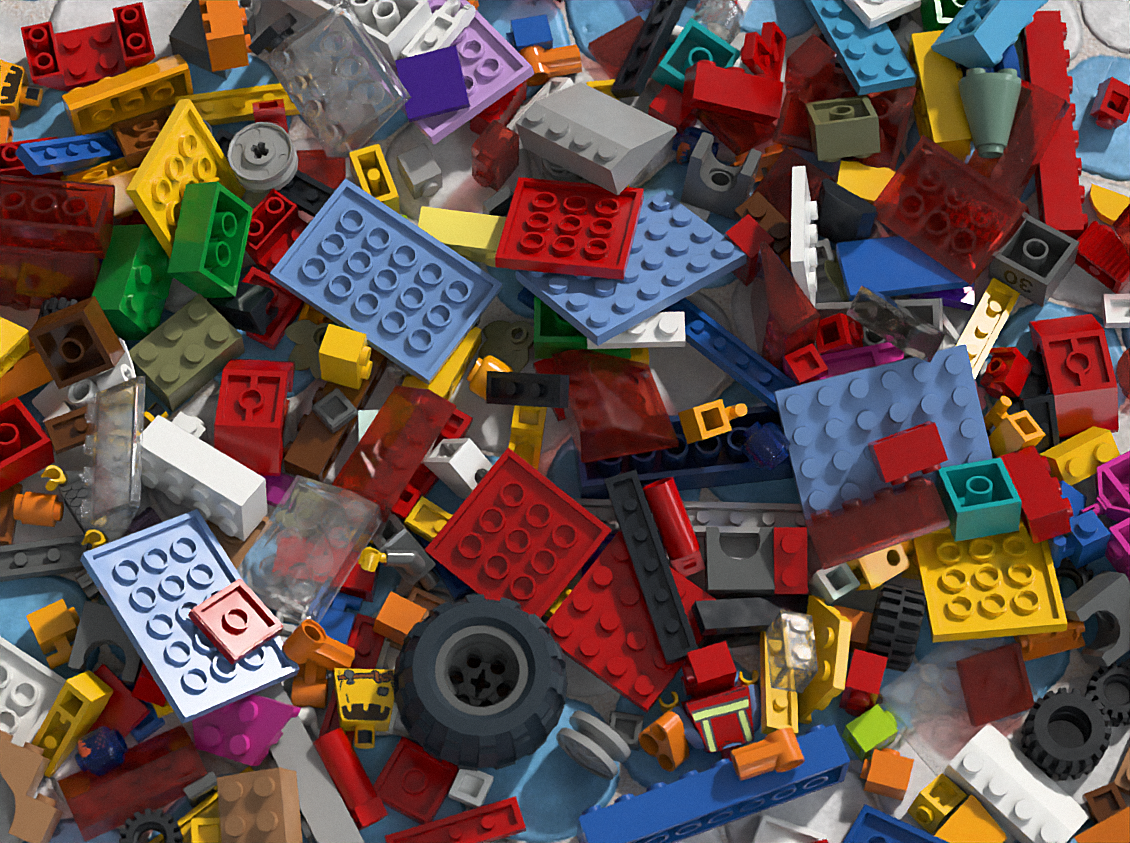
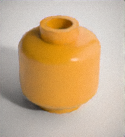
[466,355,513,400]

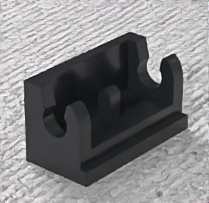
[207,281,279,335]

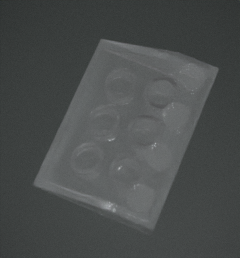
[265,0,411,158]
[81,376,146,532]
[237,475,383,624]
[875,637,1041,777]

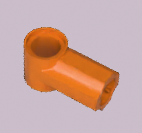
[518,44,582,86]
[283,619,355,672]
[291,660,328,709]
[730,727,805,781]

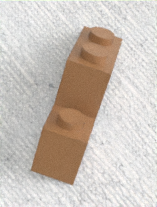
[0,730,63,843]

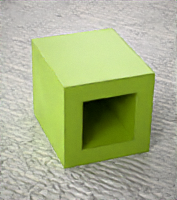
[842,704,898,762]

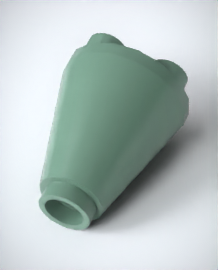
[958,68,1021,158]

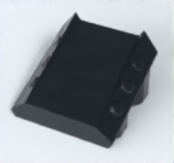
[814,178,878,245]

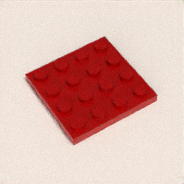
[495,177,644,280]
[424,447,612,619]
[546,531,716,713]

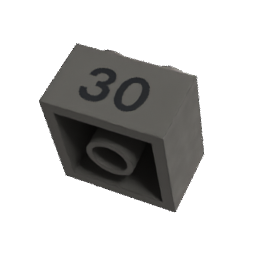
[988,213,1079,307]

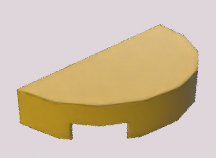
[1089,184,1130,227]

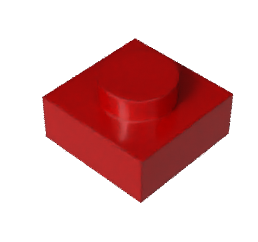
[783,343,829,385]

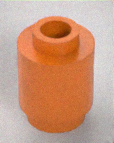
[13,491,64,527]

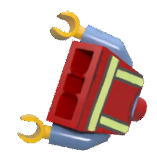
[659,670,761,762]

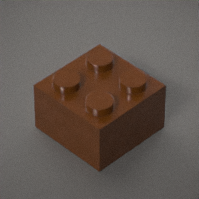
[28,296,125,389]

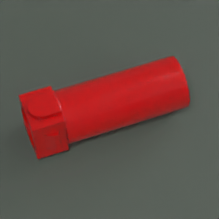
[643,477,706,577]
[313,727,388,831]

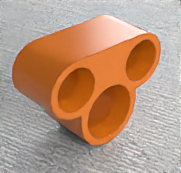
[638,711,690,772]

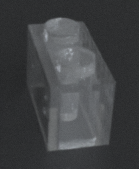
[766,610,818,693]

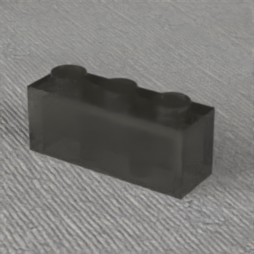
[846,285,946,363]

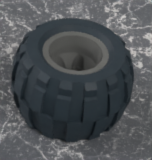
[393,594,568,771]

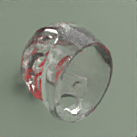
[688,0,744,44]

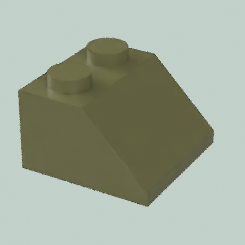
[805,95,881,163]

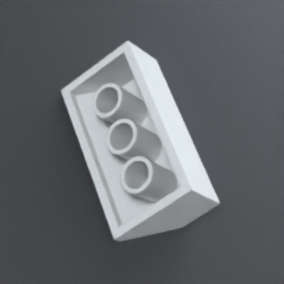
[943,723,1091,843]

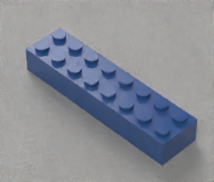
[577,724,850,843]

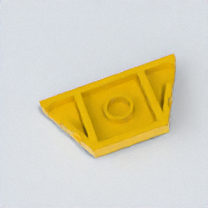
[797,595,852,724]

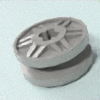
[227,122,299,194]
[556,710,631,780]

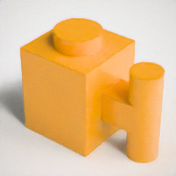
[983,396,1046,457]
[678,399,747,444]
[26,599,80,670]

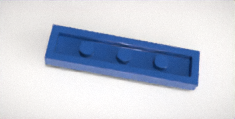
[15,131,123,176]

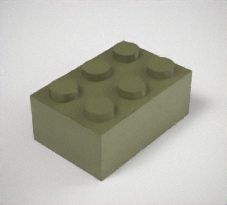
[129,293,245,412]

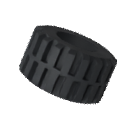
[865,582,926,673]
[1021,688,1112,781]

